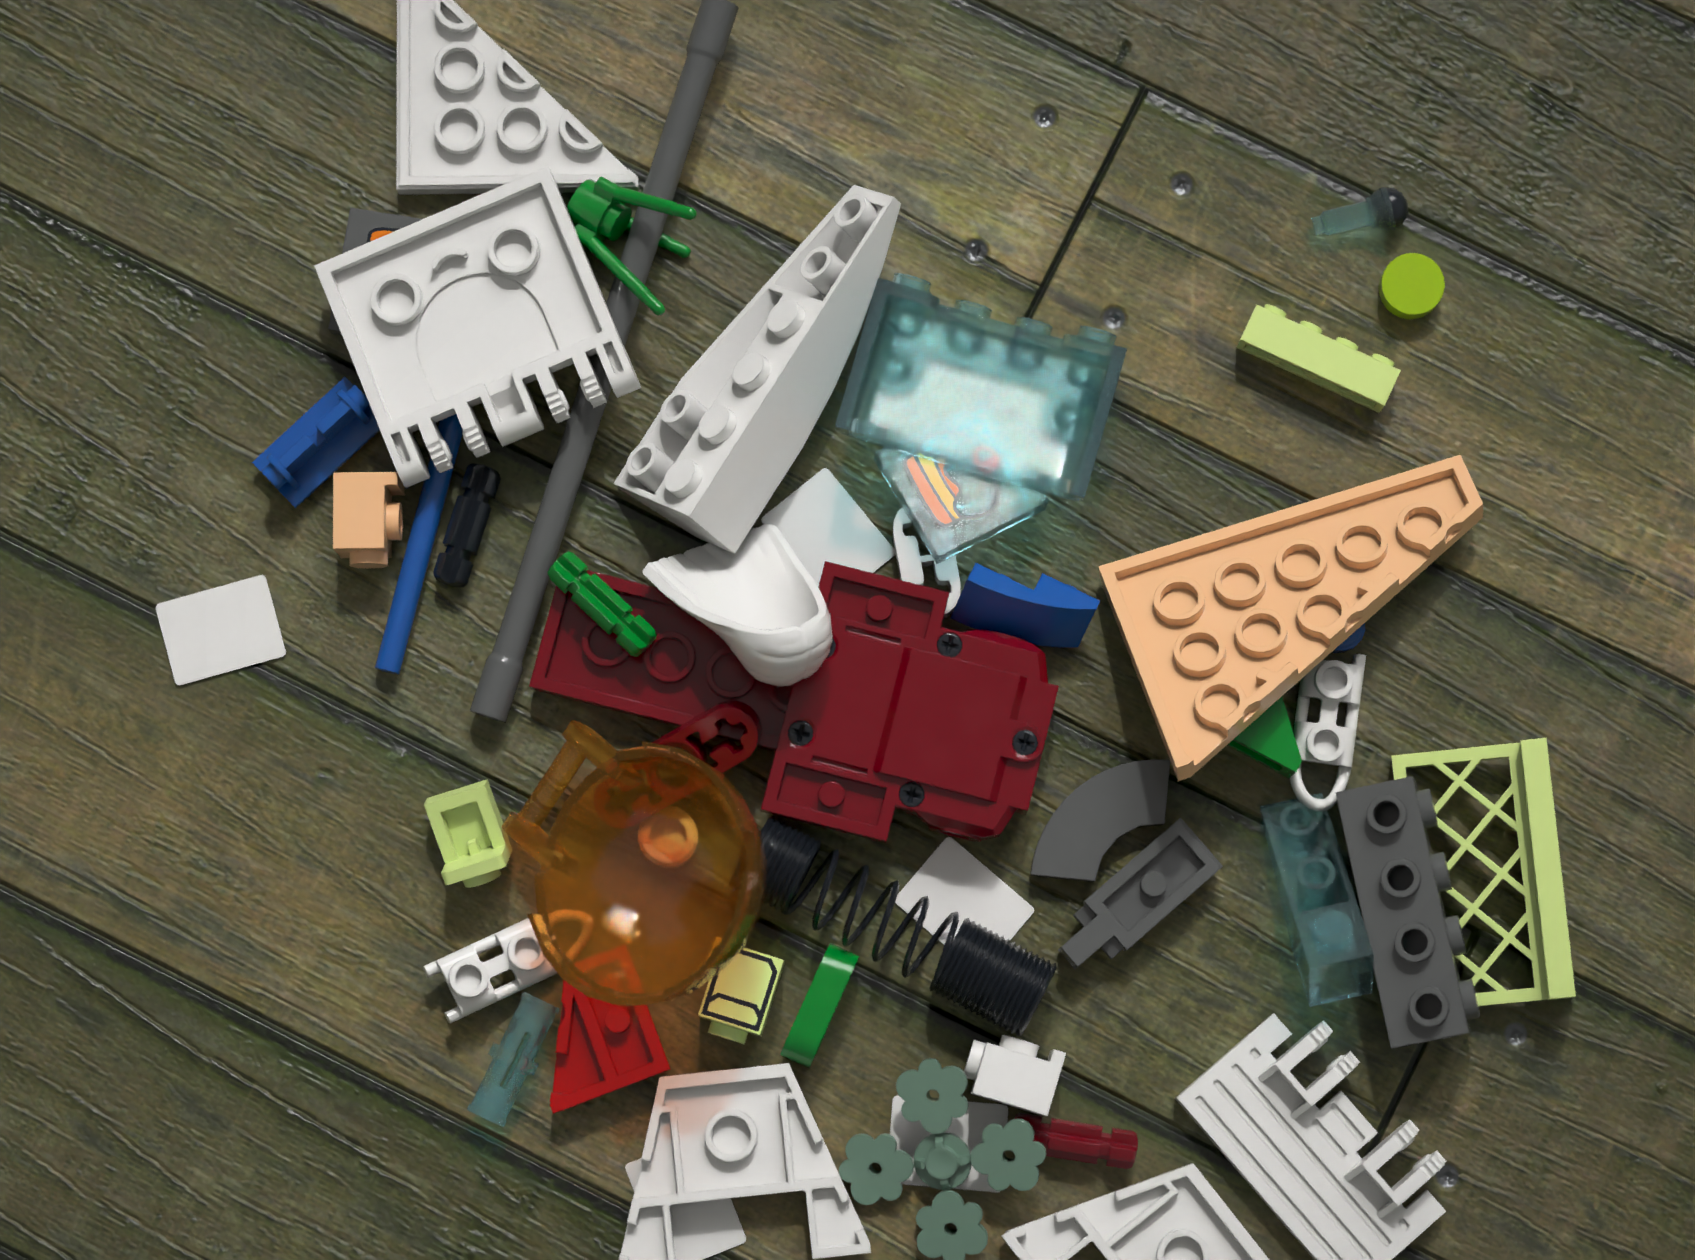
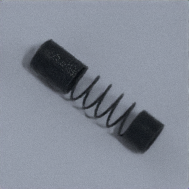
[734,816,1057,1037]

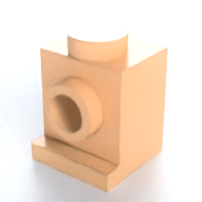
[333,472,405,569]

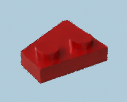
[550,947,672,1114]

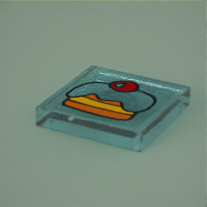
[874,398,1049,564]

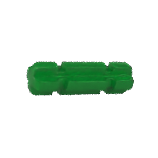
[547,551,657,657]

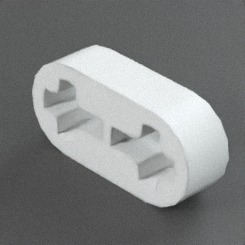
[893,499,961,619]

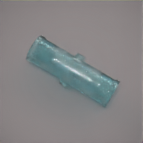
[467,992,560,1127]

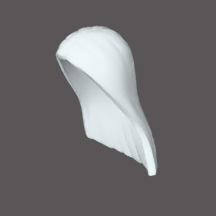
[642,524,832,687]

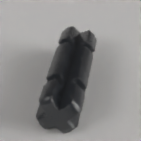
[433,463,501,588]

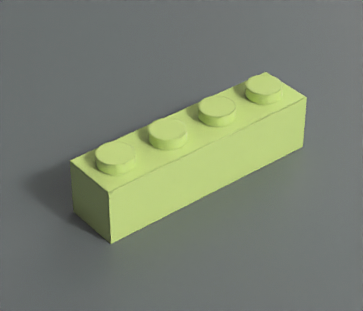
[1236,304,1401,413]

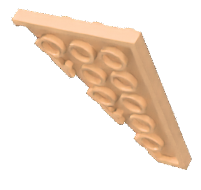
[1098,455,1483,781]

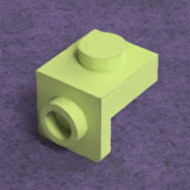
[424,779,513,888]

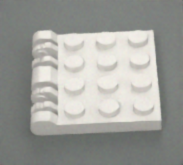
[315,166,641,488]

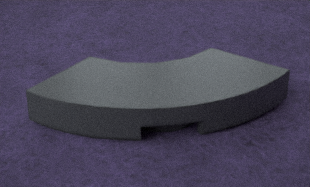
[1030,759,1170,882]

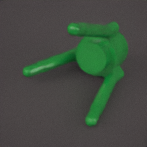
[567,176,697,315]

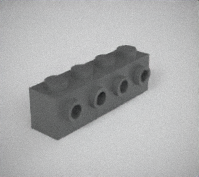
[1336,776,1480,1049]

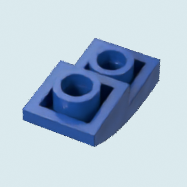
[951,563,1100,647]

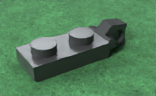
[1058,818,1223,969]

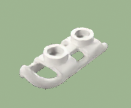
[1290,654,1366,811]
[423,911,592,1023]

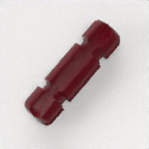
[1014,1113,1138,1169]

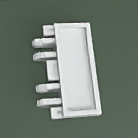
[1175,1013,1447,1260]

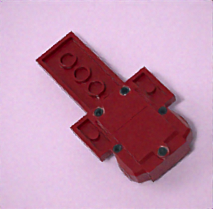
[529,561,1059,843]

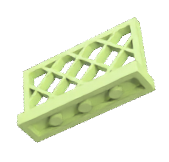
[1391,738,1576,1006]

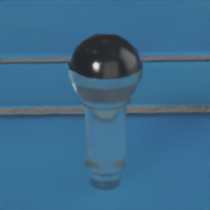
[1311,187,1408,236]

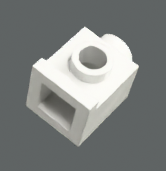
[964,1035,1066,1116]

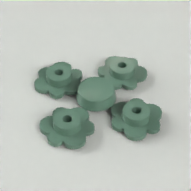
[839,1058,1046,1260]

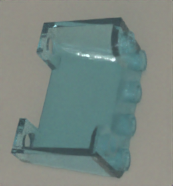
[835,273,1127,501]

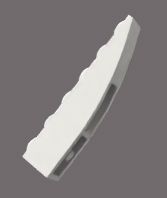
[613,185,901,554]

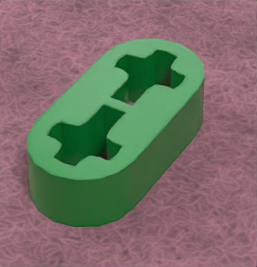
[780,943,859,1068]

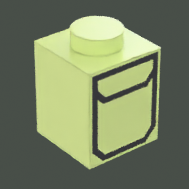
[698,941,785,1044]

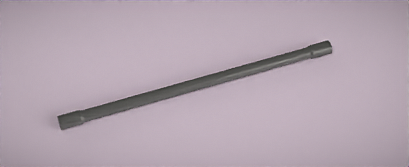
[470,0,739,723]

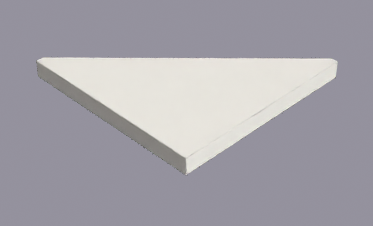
[396,0,639,195]

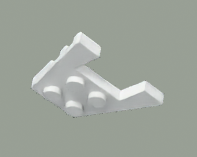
[619,1063,871,1260]
[1001,1163,1269,1260]

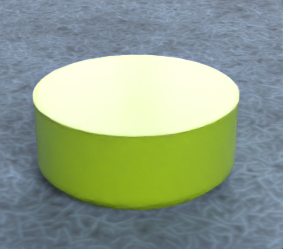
[1379,253,1445,319]

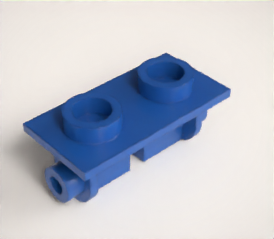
[252,377,380,508]

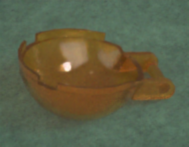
[502,720,767,1006]

